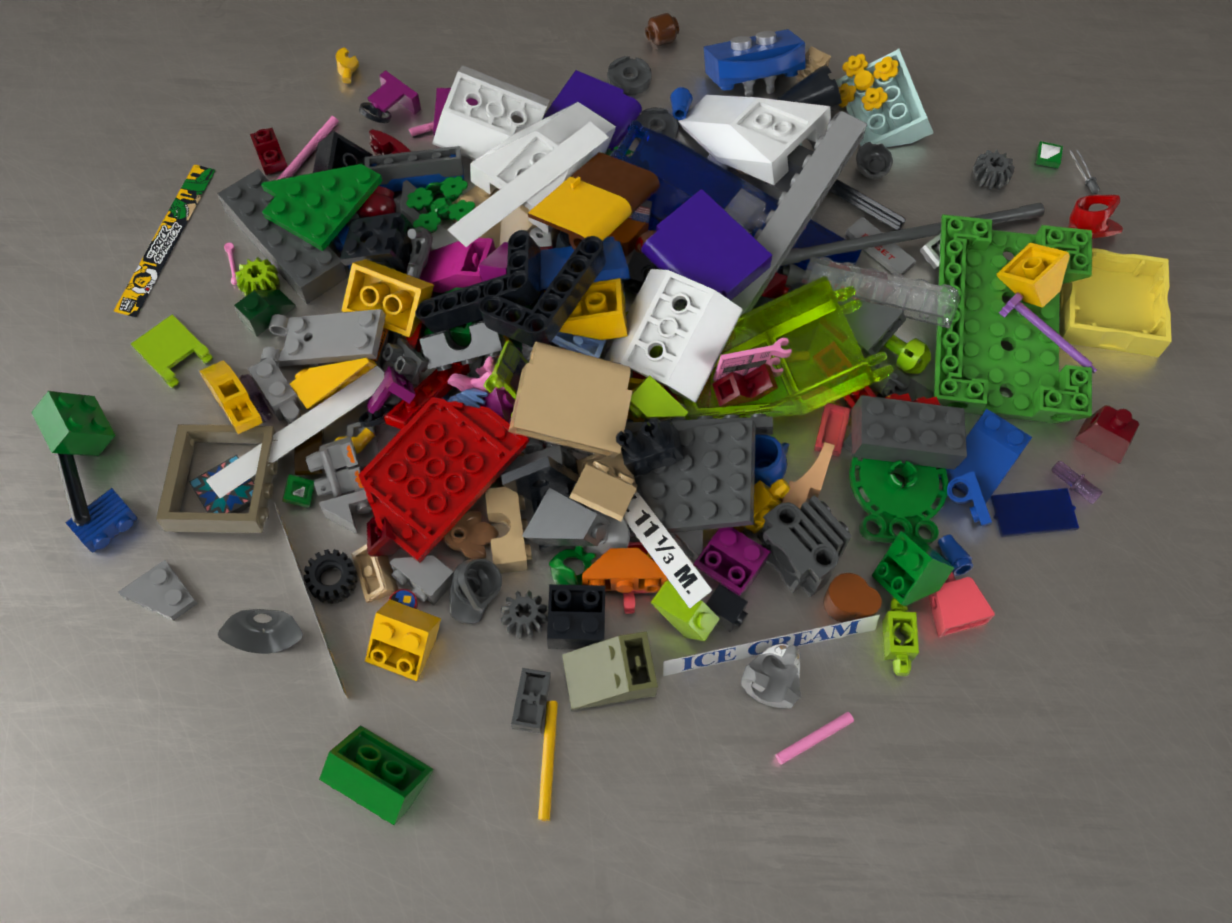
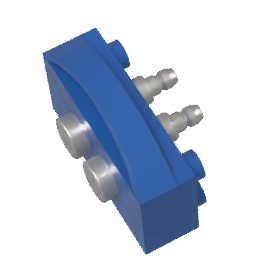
[704,29,806,97]

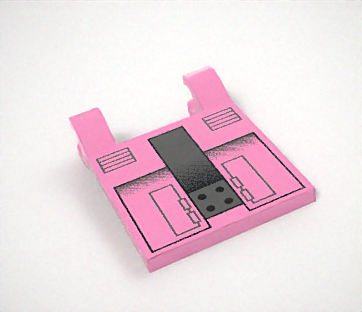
[713,338,792,382]

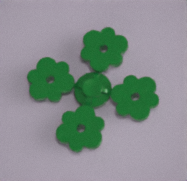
[406,176,476,233]

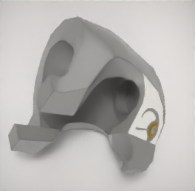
[741,643,801,709]

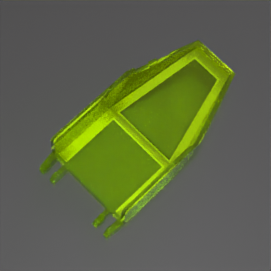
[676,276,894,420]

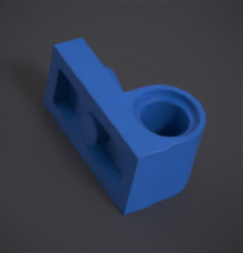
[947,471,992,527]

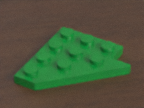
[261,164,383,251]

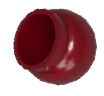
[357,186,397,218]

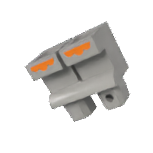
[306,436,364,498]

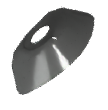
[218,609,303,654]

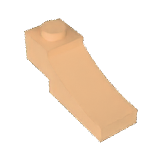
[779,442,835,509]

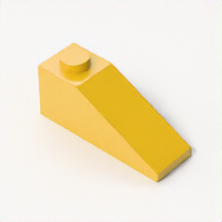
[289,358,377,410]

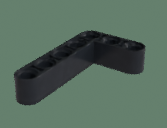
[415,230,541,333]
[479,236,606,347]

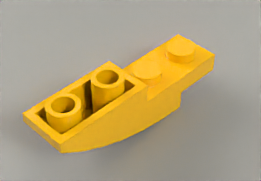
[199,360,263,434]

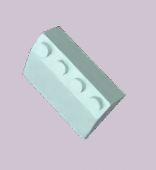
[836,49,934,148]

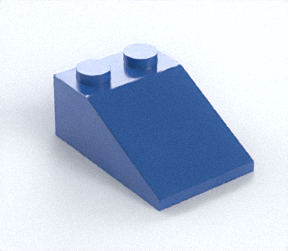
[939,408,1032,503]

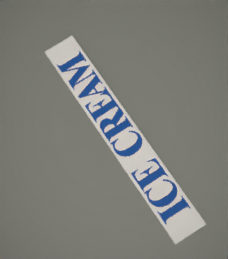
[663,614,880,676]

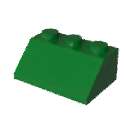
[319,725,433,825]

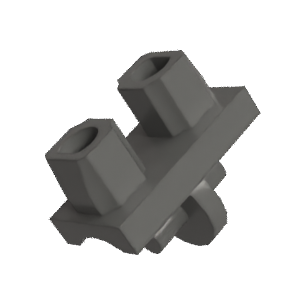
[382,338,428,384]

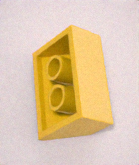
[341,259,434,338]

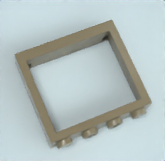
[156,424,278,533]

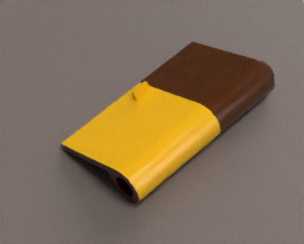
[528,152,660,250]

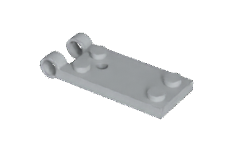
[260,309,386,368]

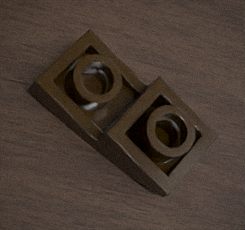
[294,429,324,475]

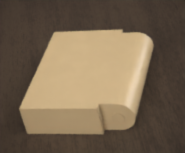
[508,341,632,458]

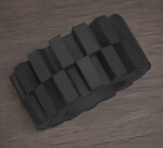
[304,549,358,604]

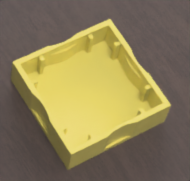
[1059,248,1172,357]

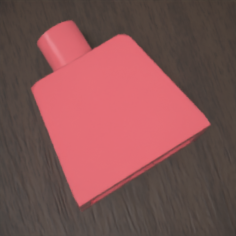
[929,572,995,638]

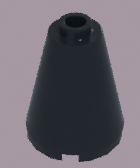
[777,65,842,111]

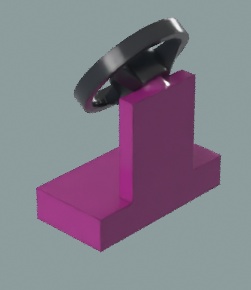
[359,70,421,123]
[359,366,416,427]

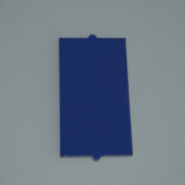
[991,488,1079,537]

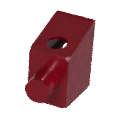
[1075,405,1140,464]

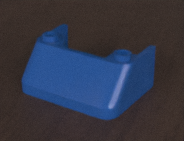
[539,237,631,292]

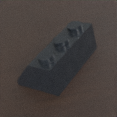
[313,131,373,173]

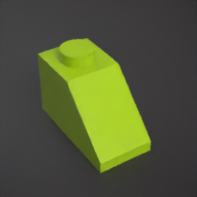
[629,375,689,419]
[651,581,720,641]

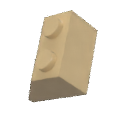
[569,460,638,522]

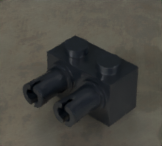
[616,420,684,476]

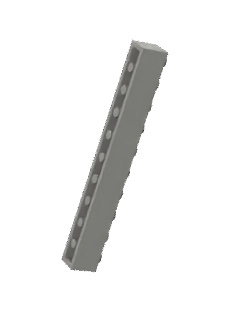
[731,111,867,325]

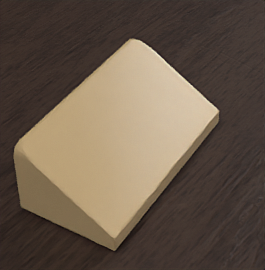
[351,544,399,603]

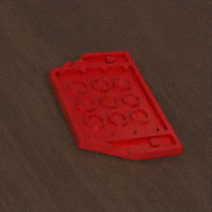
[358,397,530,563]

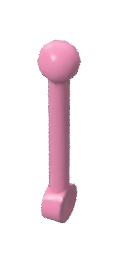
[224,243,237,285]

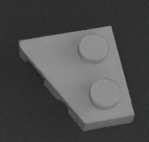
[118,560,197,621]

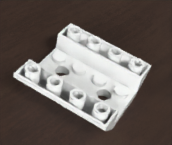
[432,65,549,160]
[604,269,743,403]

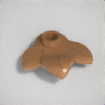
[444,511,499,559]

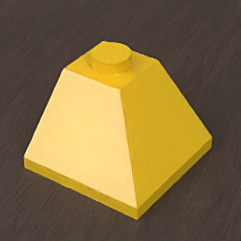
[997,243,1070,308]

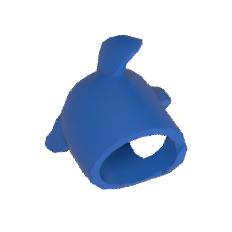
[754,434,789,487]

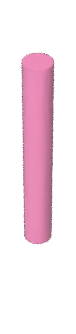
[775,712,854,765]

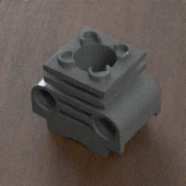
[757,495,852,597]

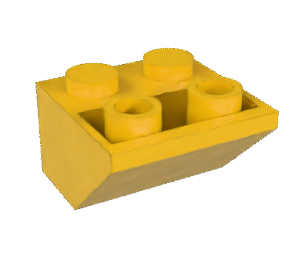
[365,599,441,681]

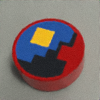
[389,589,418,609]

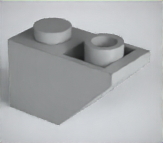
[389,555,454,605]

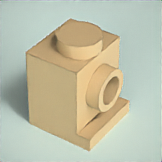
[796,46,831,81]

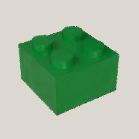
[31,391,115,456]

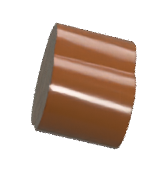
[823,573,882,622]

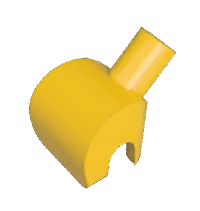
[336,47,359,84]

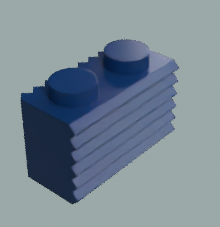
[65,488,138,553]

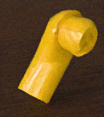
[335,428,375,454]

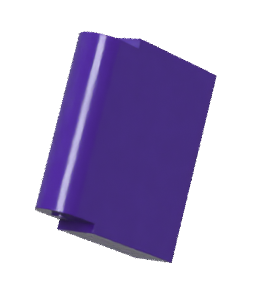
[542,70,642,152]
[641,189,772,301]

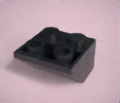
[547,584,606,650]

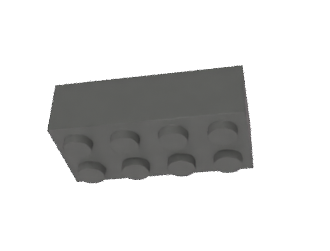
[851,395,967,469]

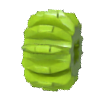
[235,257,280,296]

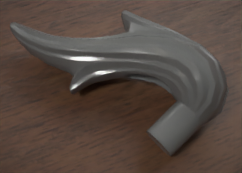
[406,226,433,279]

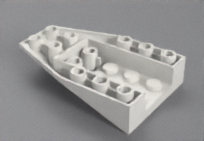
[678,95,831,185]
[470,102,616,234]

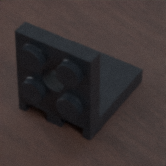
[340,212,431,274]
[501,456,587,553]

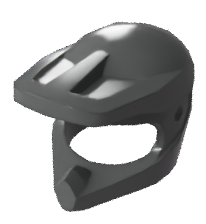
[449,559,502,624]

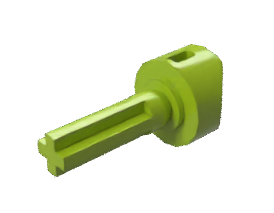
[884,334,932,374]

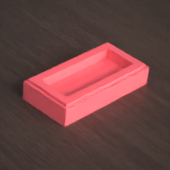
[814,402,851,457]

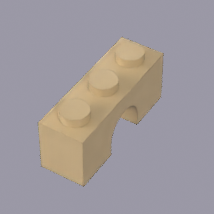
[485,487,532,574]

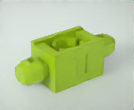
[882,597,919,676]

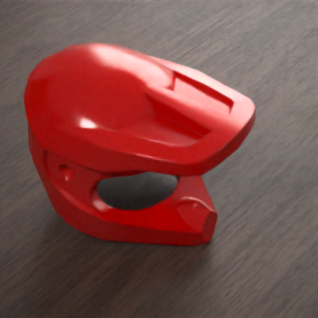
[1068,195,1123,239]

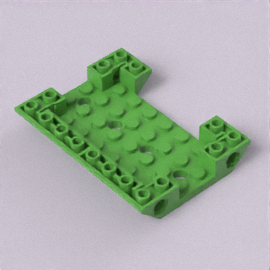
[934,214,1092,423]

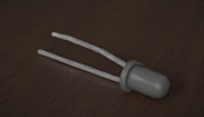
[1070,149,1100,194]

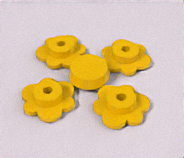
[838,54,898,111]

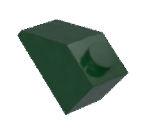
[234,289,296,337]

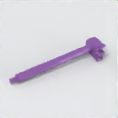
[999,292,1097,373]

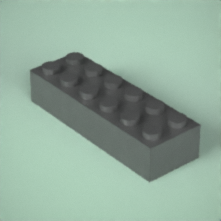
[217,169,347,304]

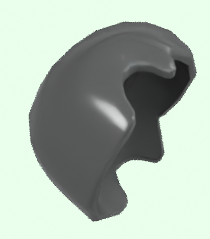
[856,142,893,179]

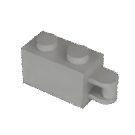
[248,356,302,425]

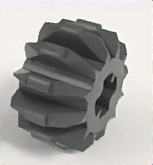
[972,149,1015,190]
[501,591,548,639]

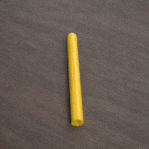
[538,701,558,821]

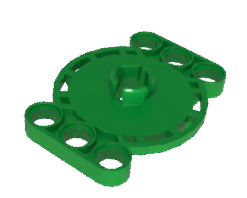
[849,457,948,545]

